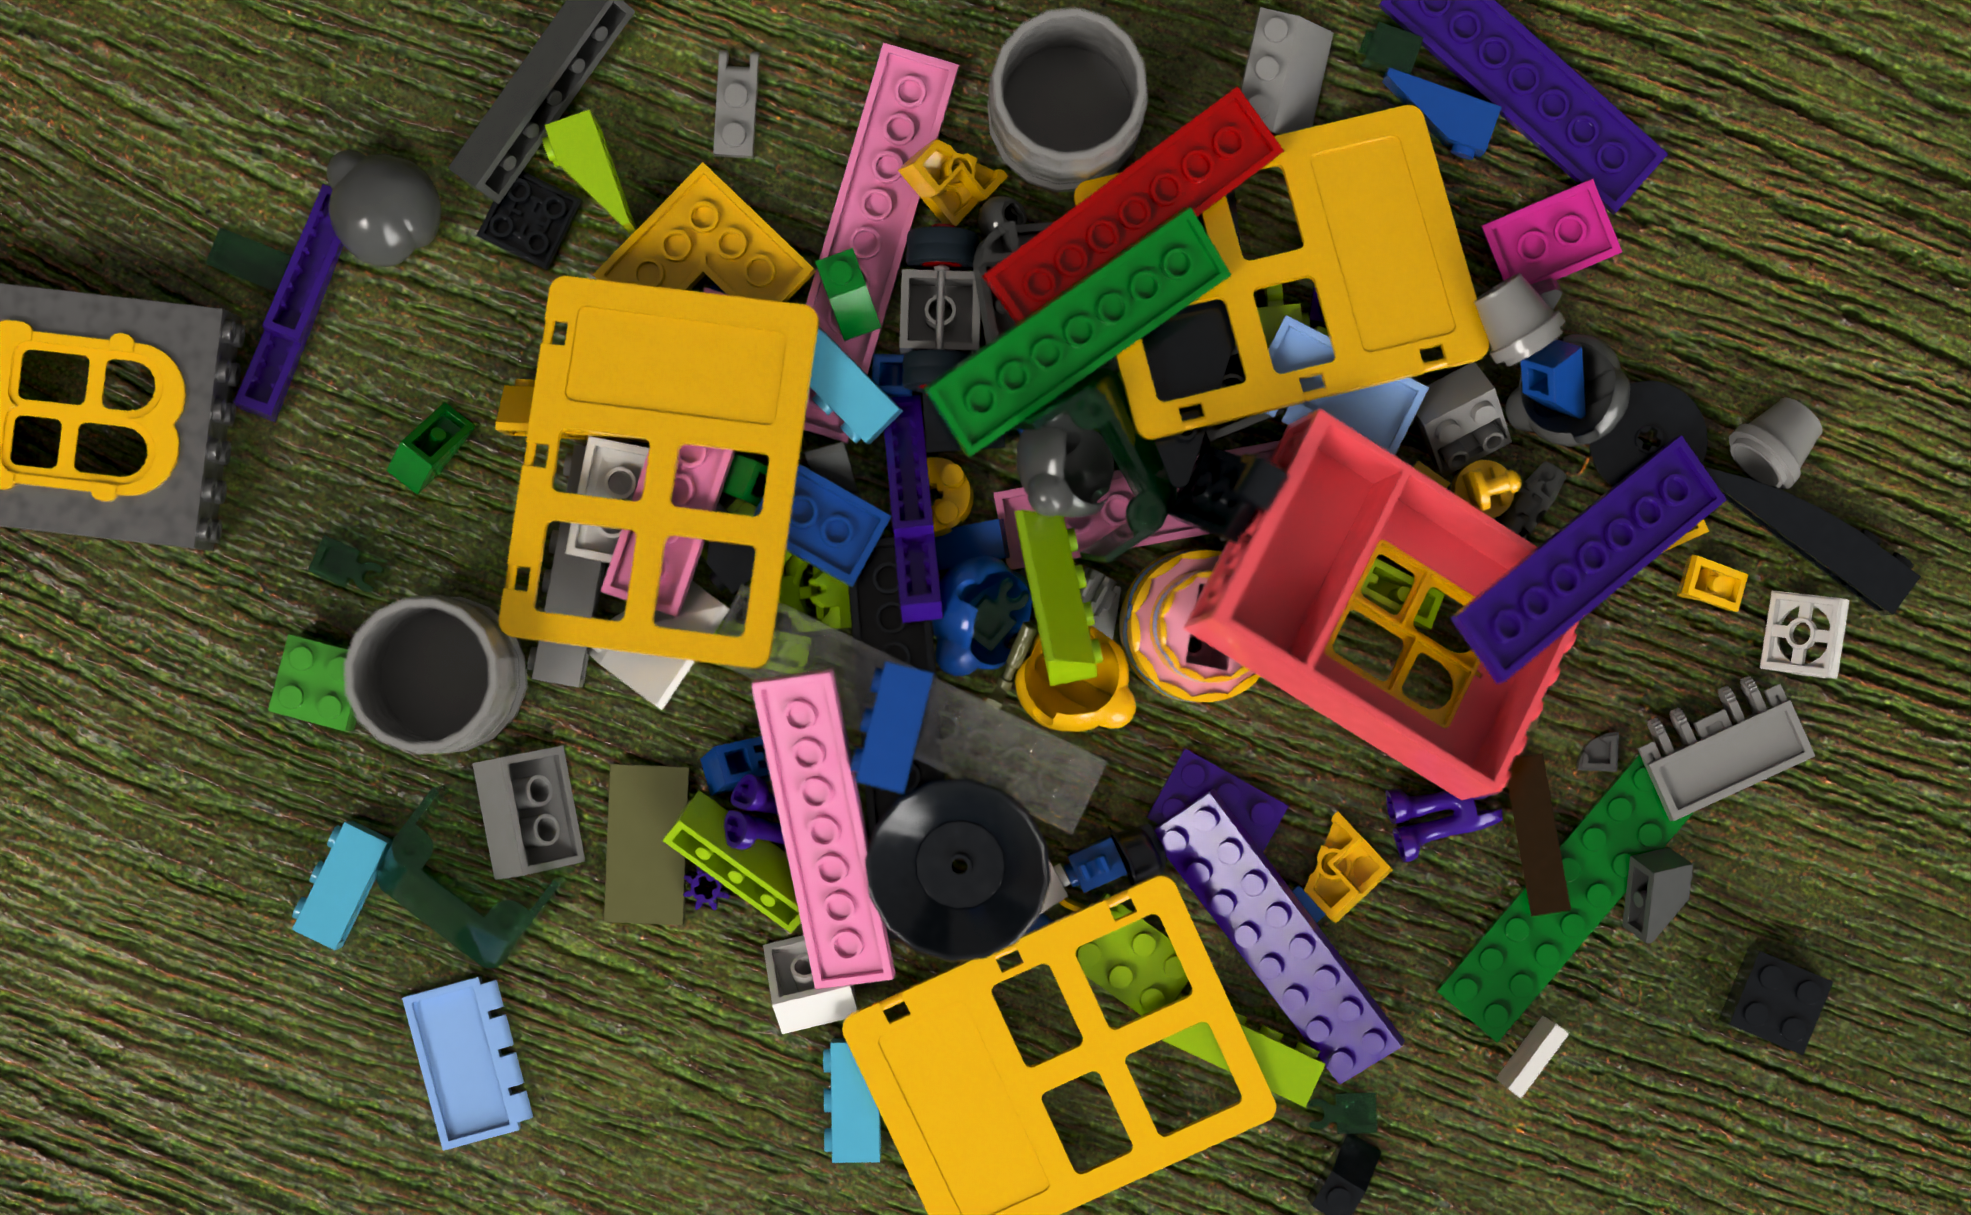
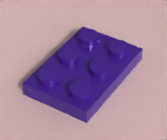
[1146,748,1289,852]

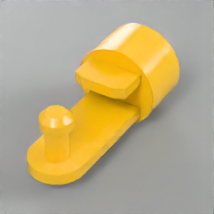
[1451,460,1521,518]

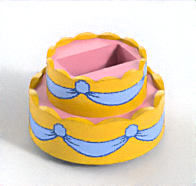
[1119,549,1261,702]

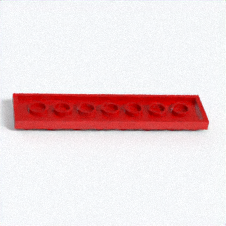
[982,86,1284,323]

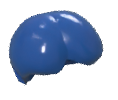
[932,555,1033,676]

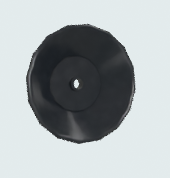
[865,778,1051,962]

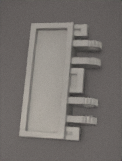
[1637,675,1815,821]

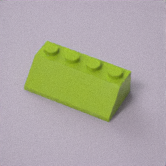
[1014,510,1103,687]

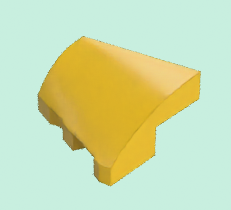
[898,139,1008,227]
[1304,811,1393,923]

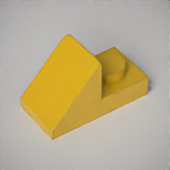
[1677,555,1749,612]

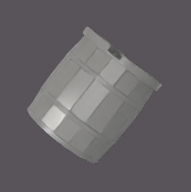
[987,8,1148,192]
[344,595,528,754]

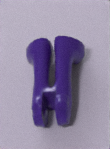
[724,774,785,850]
[1386,788,1503,863]

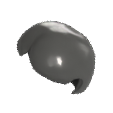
[327,149,442,267]
[1505,333,1630,447]
[1016,404,1115,518]

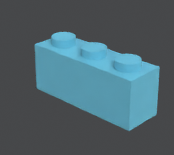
[810,327,903,445]
[292,820,394,950]
[823,1038,881,1163]

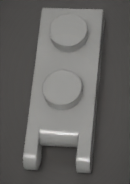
[713,50,759,159]

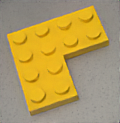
[593,162,816,302]

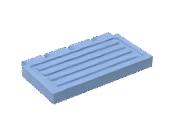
[1265,315,1429,456]
[402,976,534,1151]

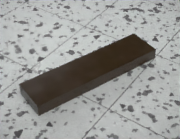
[1507,753,1571,917]

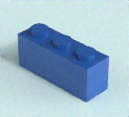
[850,661,934,793]

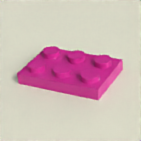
[1480,179,1622,284]

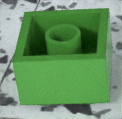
[268,634,357,731]

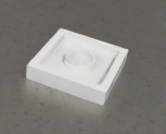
[1495,1015,1569,1098]

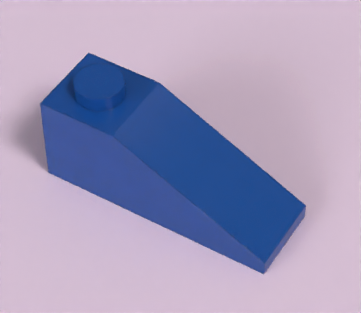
[1382,67,1501,160]
[700,736,771,796]

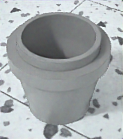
[1474,273,1566,366]
[1729,397,1823,489]

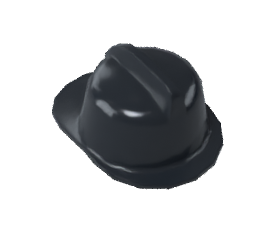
[1107,824,1166,886]

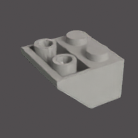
[1412,362,1512,478]

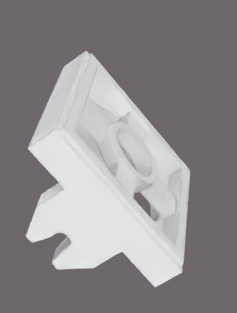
[1760,590,1849,679]

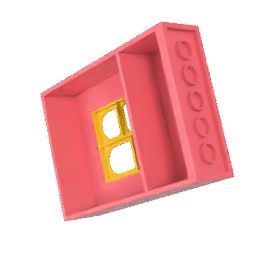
[1183,409,1579,800]

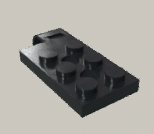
[1166,447,1289,544]

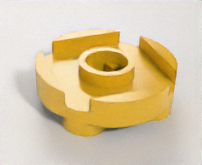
[927,457,974,537]

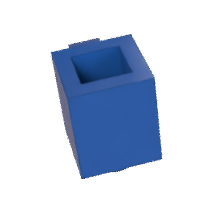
[1064,836,1127,893]

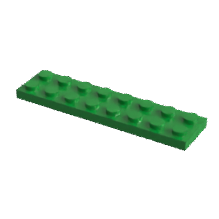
[923,207,1231,457]
[1435,751,1694,1043]

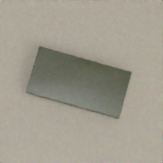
[604,764,690,925]

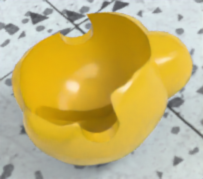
[1015,626,1136,732]

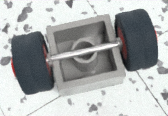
[899,224,981,396]

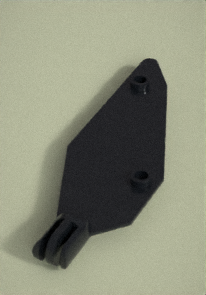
[1141,189,1241,488]

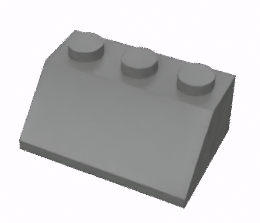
[1240,7,1334,136]
[472,746,586,880]

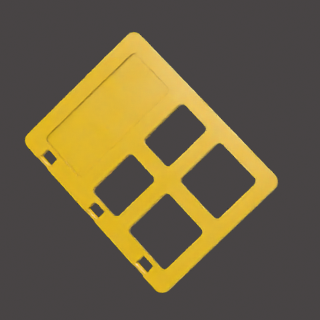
[1074,105,1489,440]
[499,276,819,669]
[842,874,1276,1215]

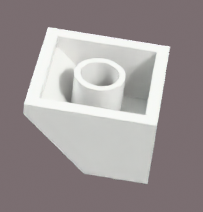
[763,935,858,1034]

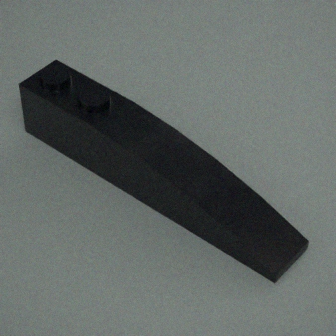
[1704,467,1921,616]

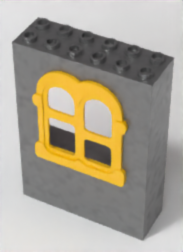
[0,283,245,551]

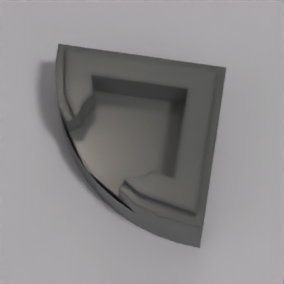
[1575,732,1619,772]

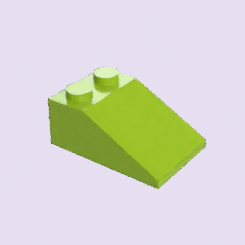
[542,109,637,235]

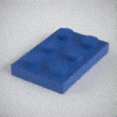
[753,464,891,587]

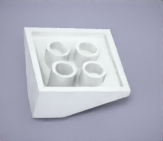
[565,436,649,563]
[587,580,730,710]

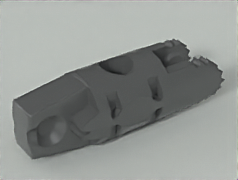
[1498,461,1567,539]

